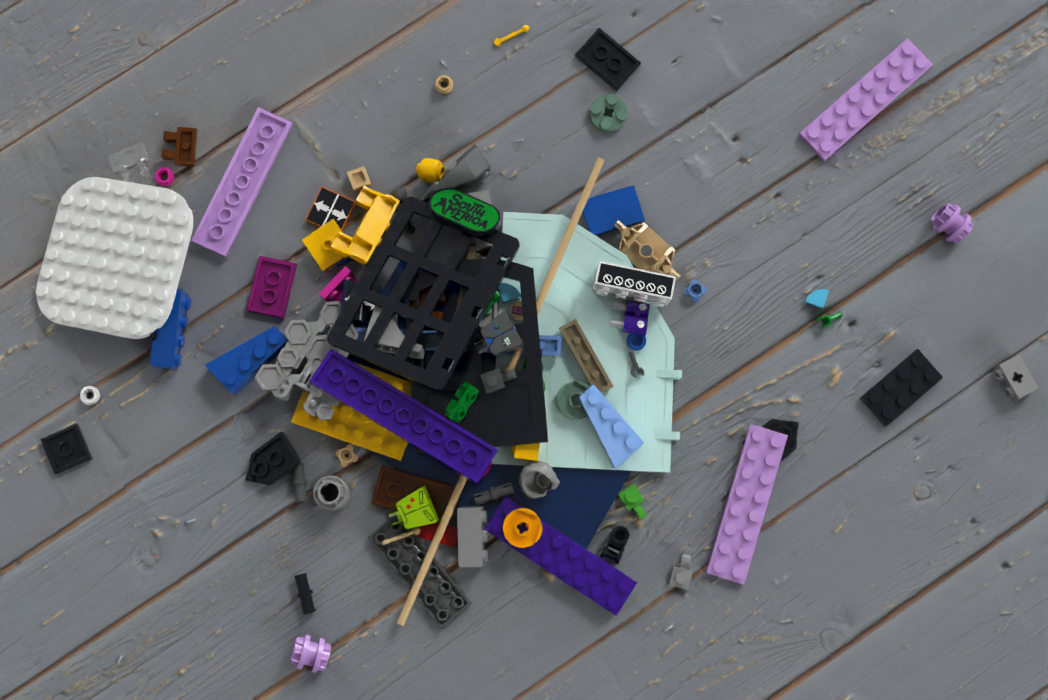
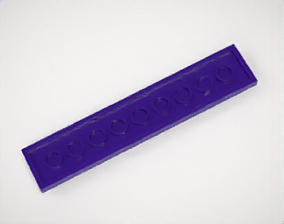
[309,349,498,484]

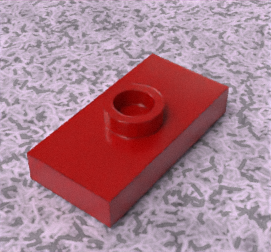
[418,522,458,547]

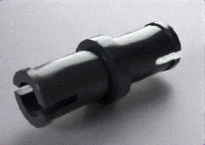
[294,573,316,614]

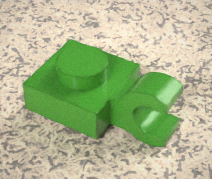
[618,484,647,519]

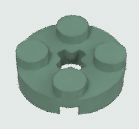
[590,94,627,133]
[557,381,590,420]

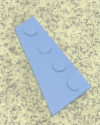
[578,384,644,469]

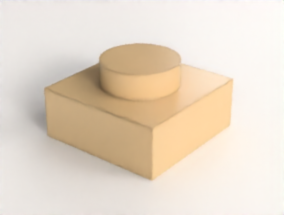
[347,166,371,191]

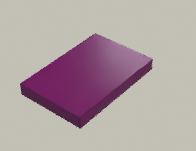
[246,256,297,319]

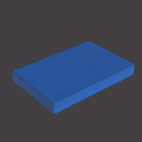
[583,185,645,236]

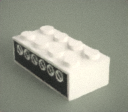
[592,261,676,307]

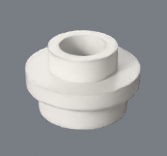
[80,386,100,405]

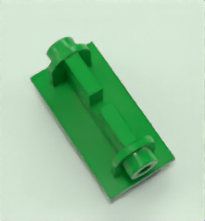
[444,381,480,424]

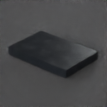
[575,28,641,91]

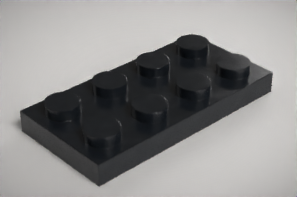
[860,349,943,427]

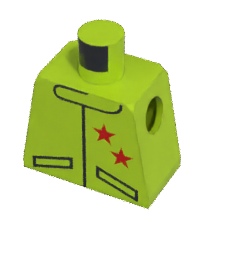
[389,486,439,529]

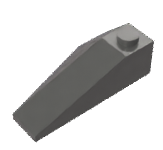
[418,144,491,203]

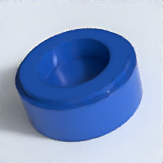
[626,333,646,351]

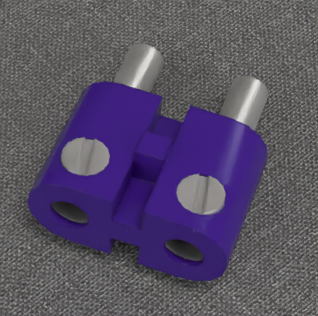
[610,301,650,335]

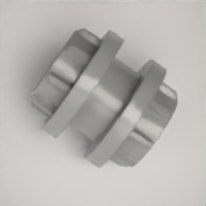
[313,475,350,511]

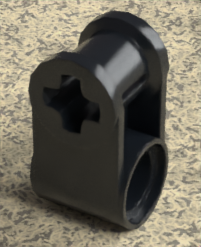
[600,526,629,564]

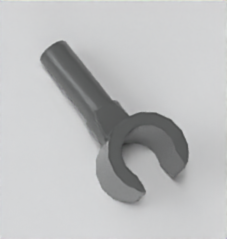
[629,351,644,378]

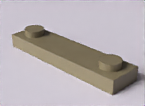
[559,319,613,393]

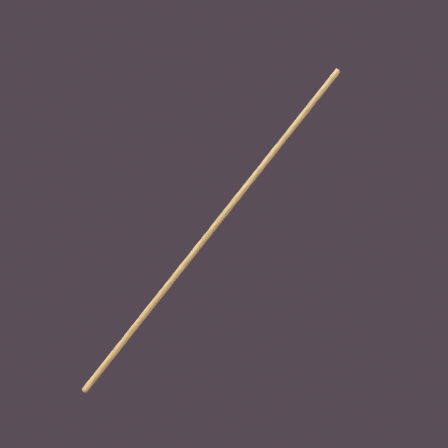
[397,157,605,626]

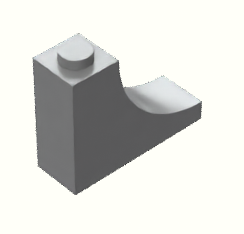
[364,306,425,360]

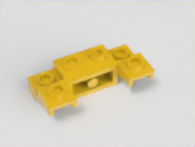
[329,186,400,266]

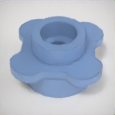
[684,280,706,302]

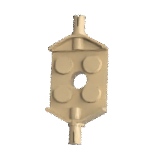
[613,220,681,281]

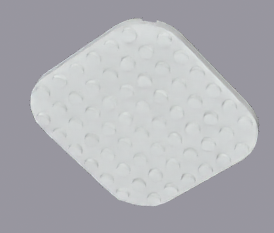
[36,177,193,339]

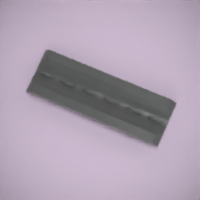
[368,519,472,629]

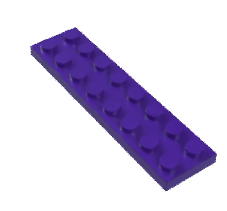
[484,497,637,616]

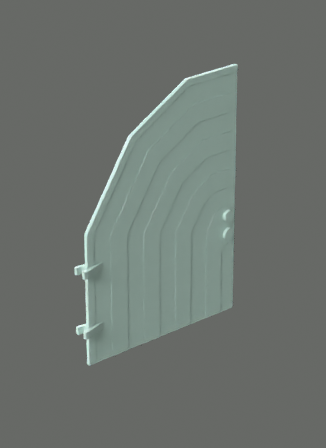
[492,212,682,473]

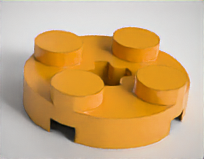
[503,508,542,548]

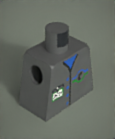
[475,311,525,356]

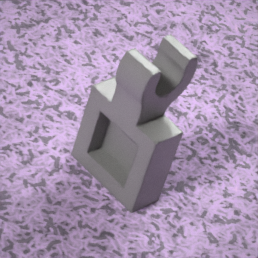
[668,554,693,590]

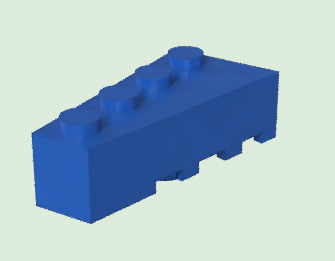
[205,326,288,395]

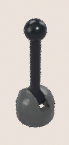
[391,188,415,233]

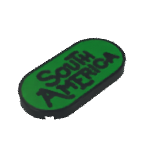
[429,188,500,236]

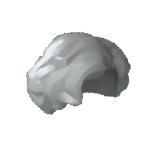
[518,461,560,499]

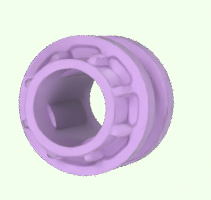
[931,203,973,243]
[290,634,331,673]

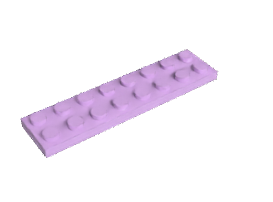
[799,38,933,162]
[191,107,293,258]
[706,424,788,585]

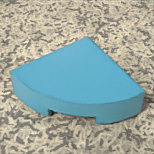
[498,283,521,303]
[804,289,829,309]

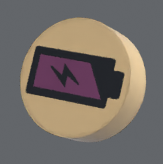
[510,302,523,322]

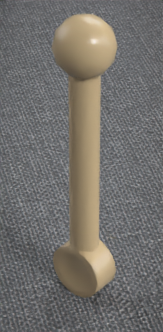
[381,527,421,546]

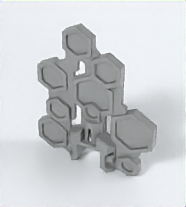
[255,301,359,421]

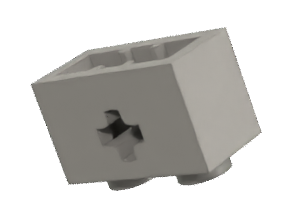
[994,355,1039,401]

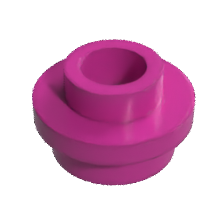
[155,167,174,186]

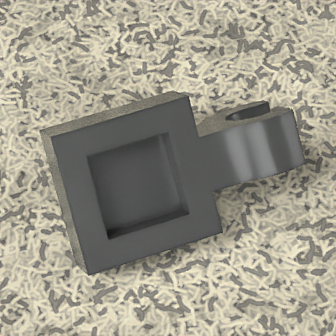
[481,368,517,394]

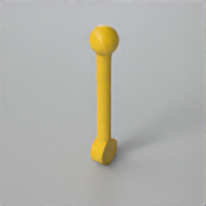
[494,25,529,46]

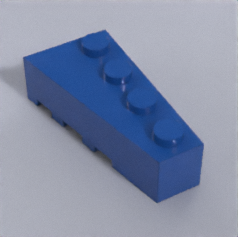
[150,288,191,371]

